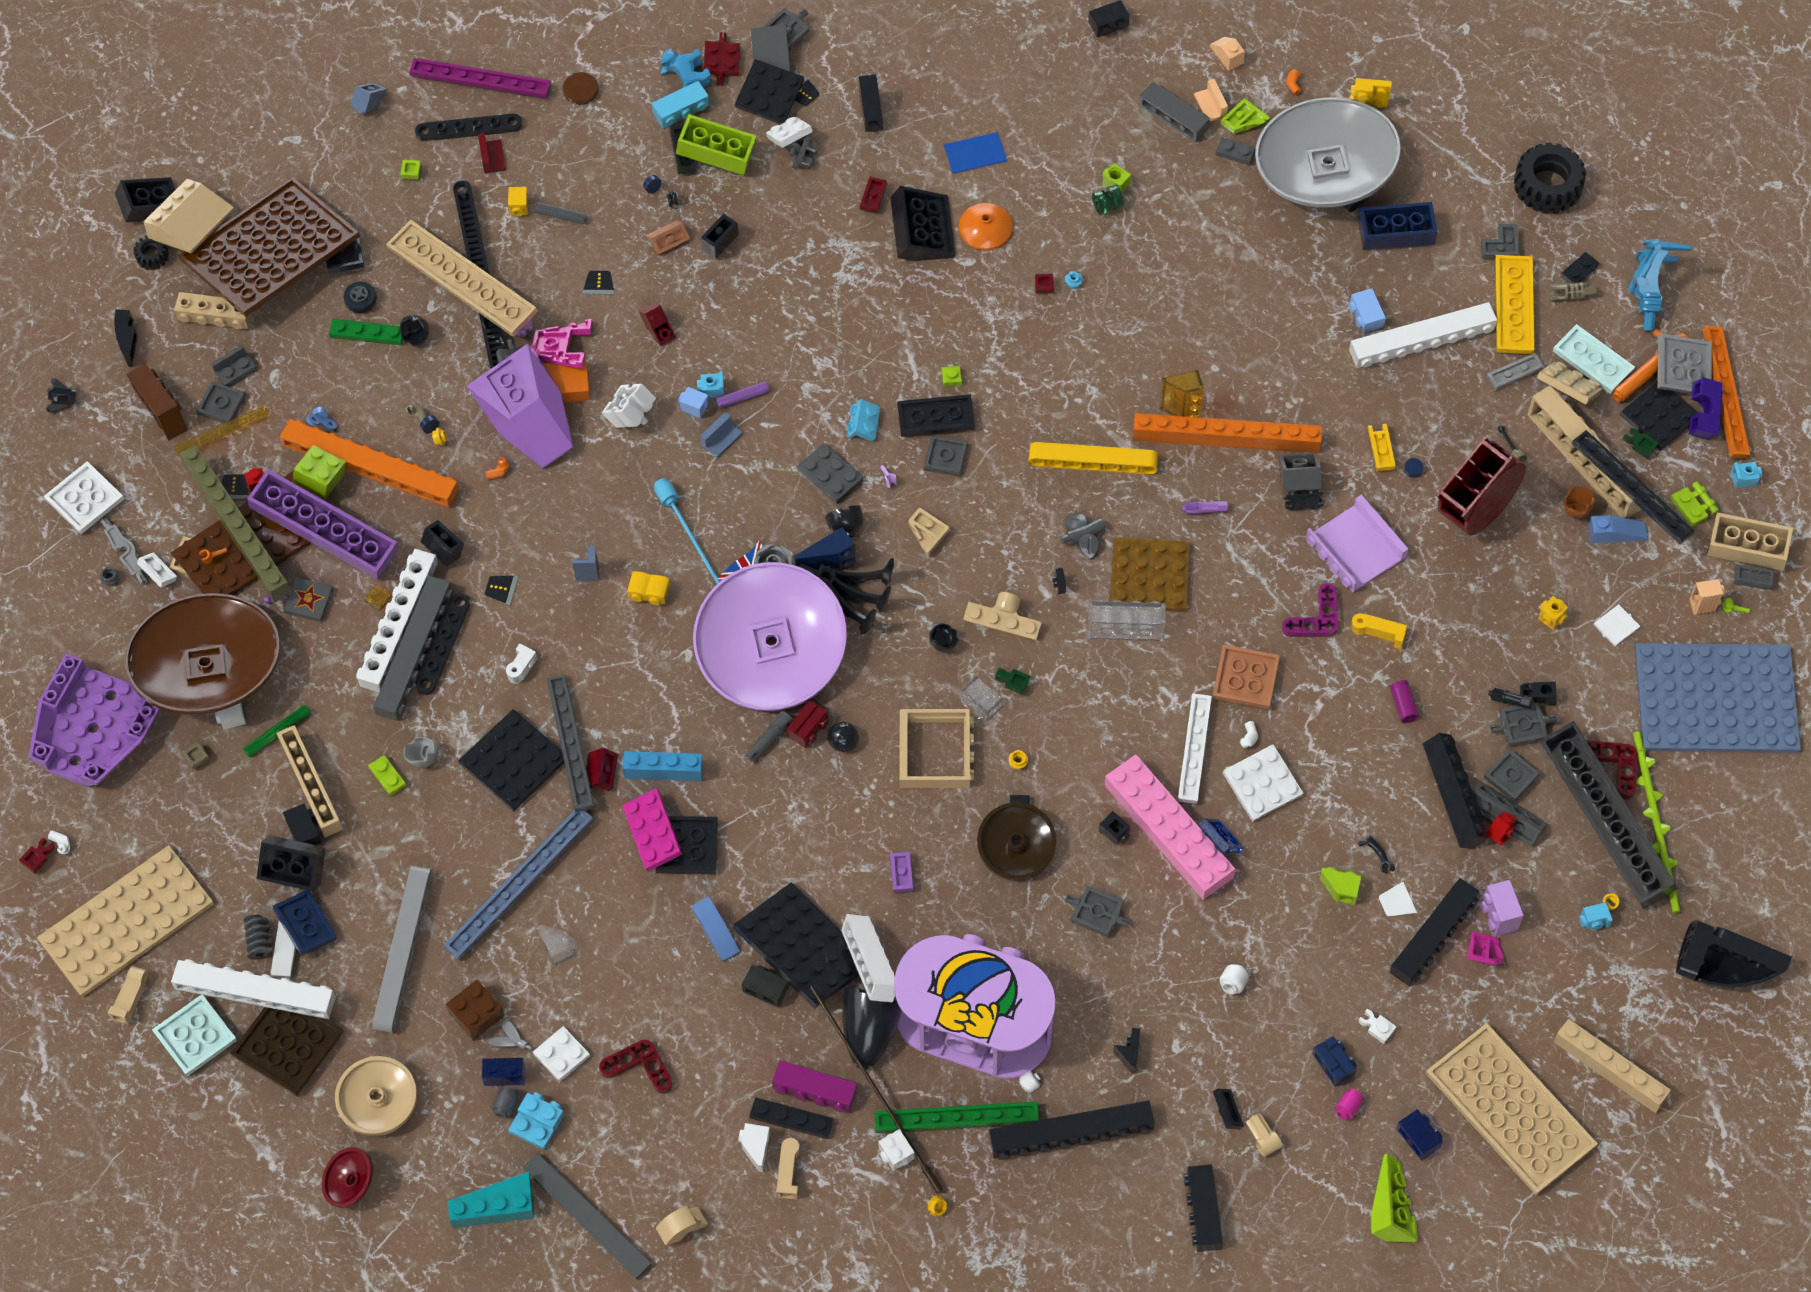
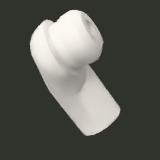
[1240,721,1258,748]

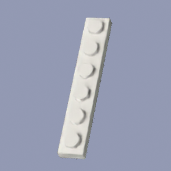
[1178,693,1212,804]

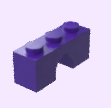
[1689,377,1723,440]

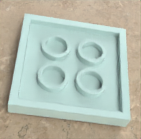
[152,995,237,1076]

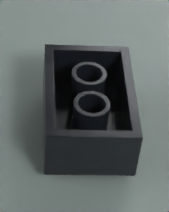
[256,835,325,891]

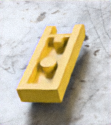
[1368,424,1396,472]

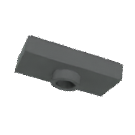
[1734,564,1775,590]

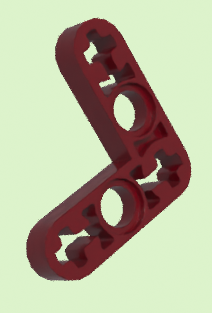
[1587,740,1637,799]
[599,1040,672,1094]

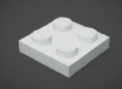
[766,117,813,148]
[533,1026,590,1083]

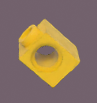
[508,187,528,216]

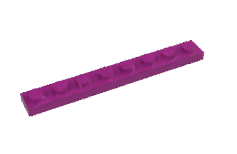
[409,58,551,99]

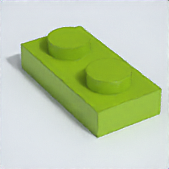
[368,755,406,797]

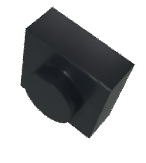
[1052,568,1066,594]

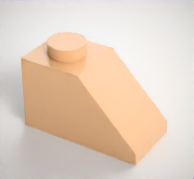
[1210,37,1245,71]

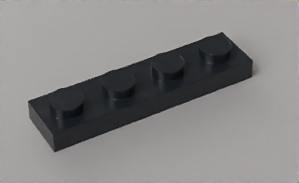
[749,1097,834,1140]

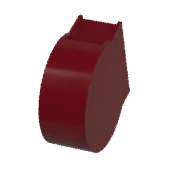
[1436,436,1526,536]

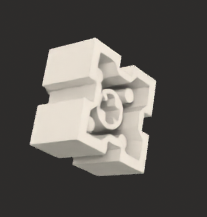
[602,384,656,428]

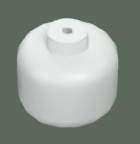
[1019,1071,1041,1093]

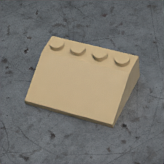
[144,179,235,253]

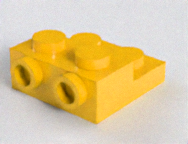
[1349,78,1392,108]

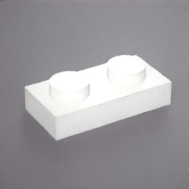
[137,552,177,588]

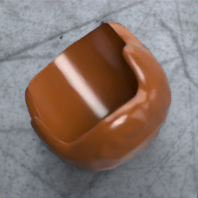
[1564,486,1595,518]

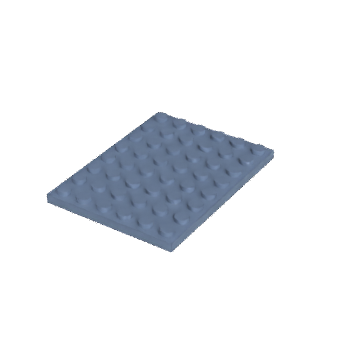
[1634,643,1801,753]

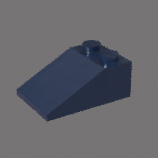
[794,527,856,571]

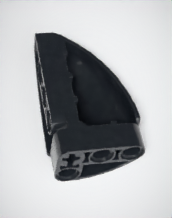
[1676,920,1792,988]

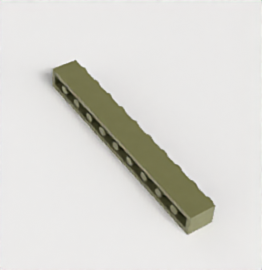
[179,444,291,602]

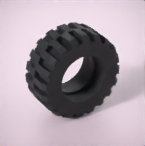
[1514,143,1586,214]

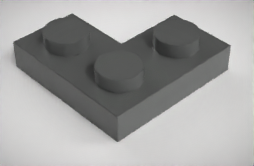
[1481,224,1519,259]

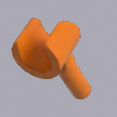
[199,548,227,564]

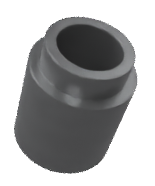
[492,1086,517,1118]

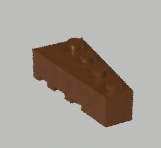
[126,364,188,441]

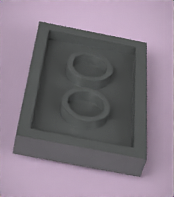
[797,443,863,504]

